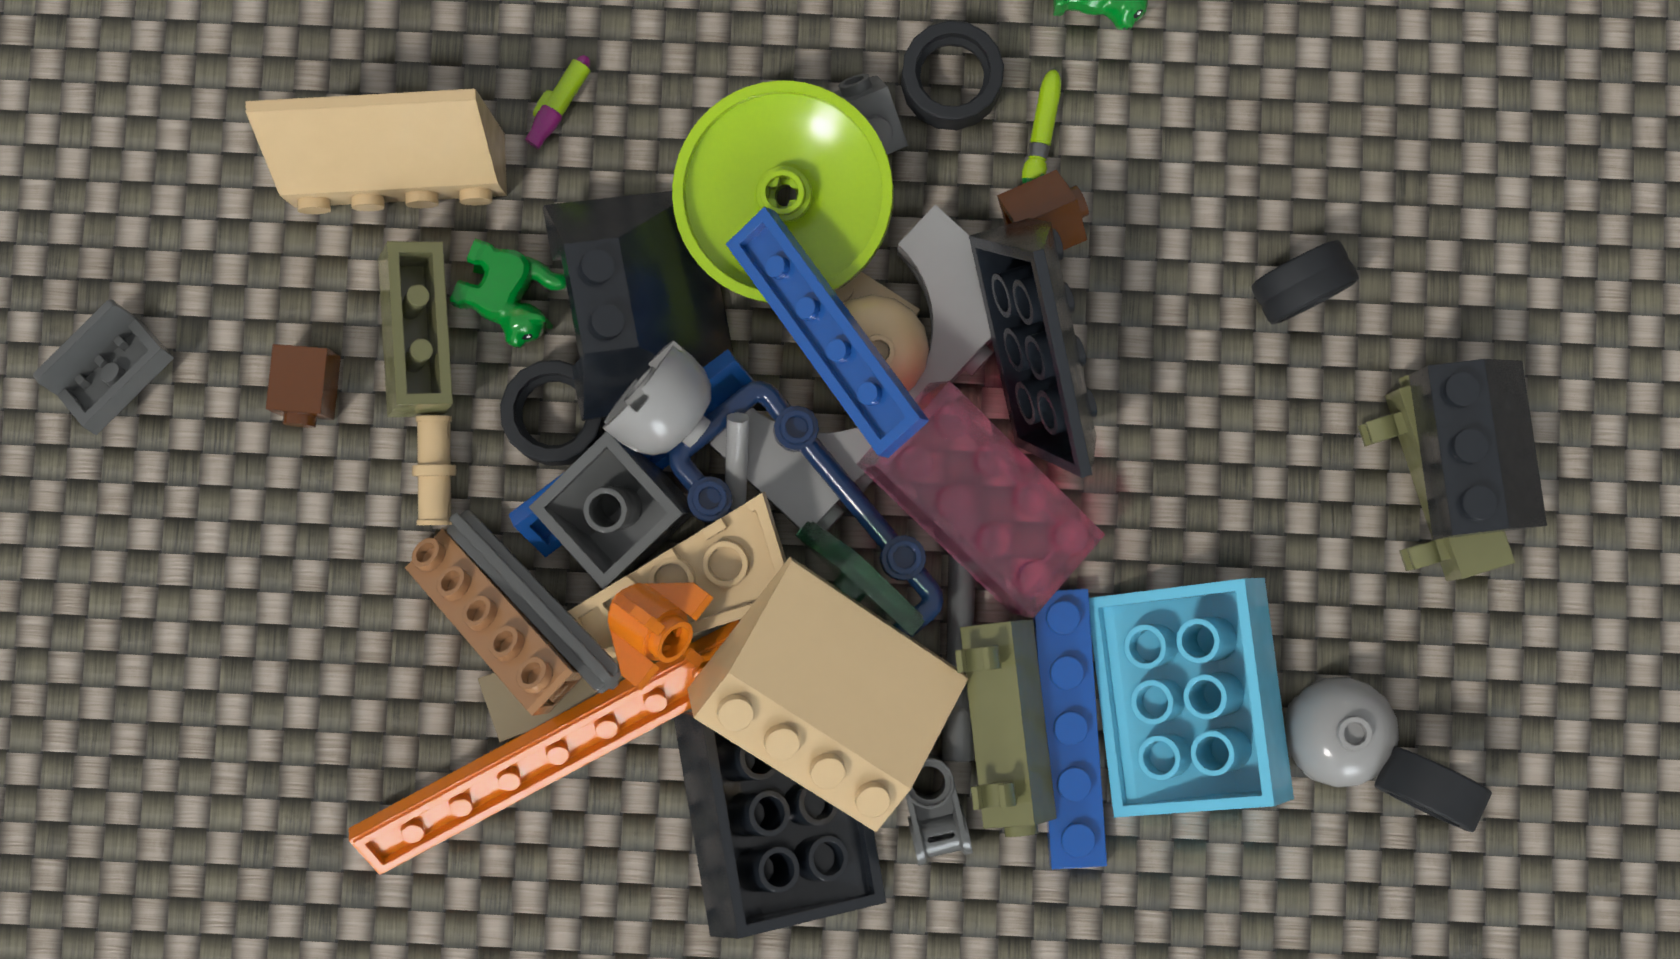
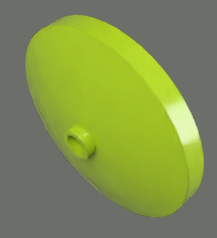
[672,81,894,303]

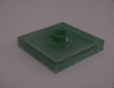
[795,521,925,636]

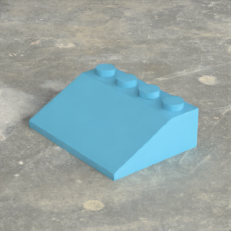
[1089,578,1294,818]

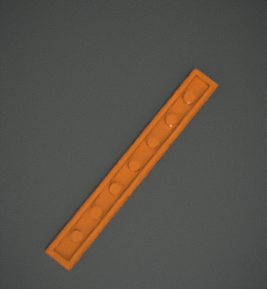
[349,620,739,875]

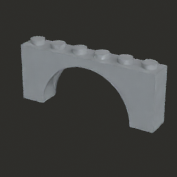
[710,205,994,537]

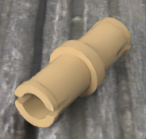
[412,415,456,525]

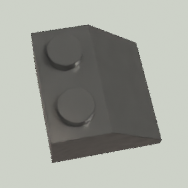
[529,431,692,589]

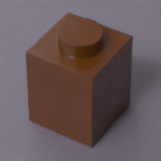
[997,169,1089,250]
[266,344,341,428]

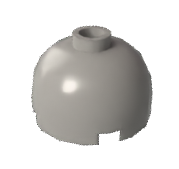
[603,340,711,455]
[1284,677,1399,787]

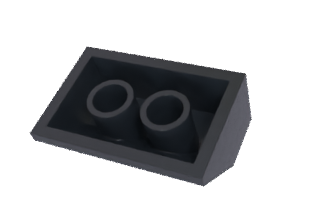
[1409,359,1547,540]

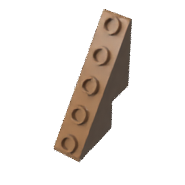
[405,528,582,716]

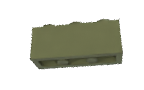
[378,241,453,418]

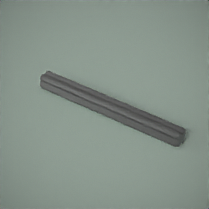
[447,510,621,694]

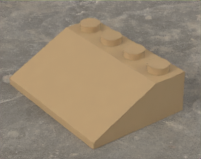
[245,89,507,214]
[687,557,968,832]

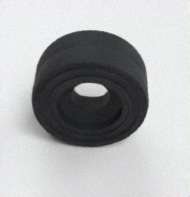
[1251,240,1359,325]

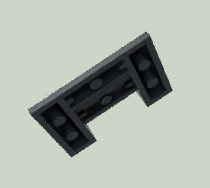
[543,191,734,421]

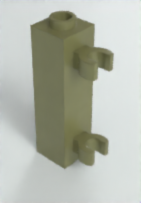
[1358,374,1515,581]
[955,619,1057,837]

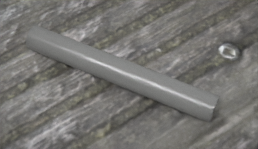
[725,412,749,511]

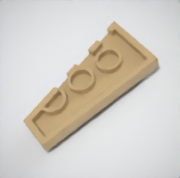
[568,492,787,658]

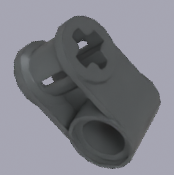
[905,753,973,866]

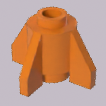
[607,582,714,691]

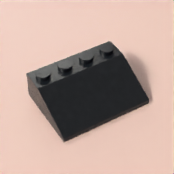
[969,218,1097,478]
[674,711,886,939]

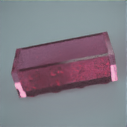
[857,381,1105,618]

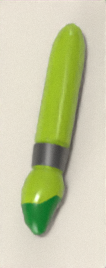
[1022,69,1061,184]

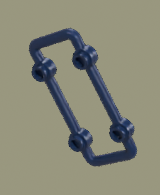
[669,381,944,638]

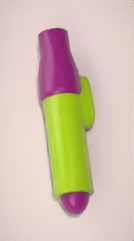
[524,55,591,149]

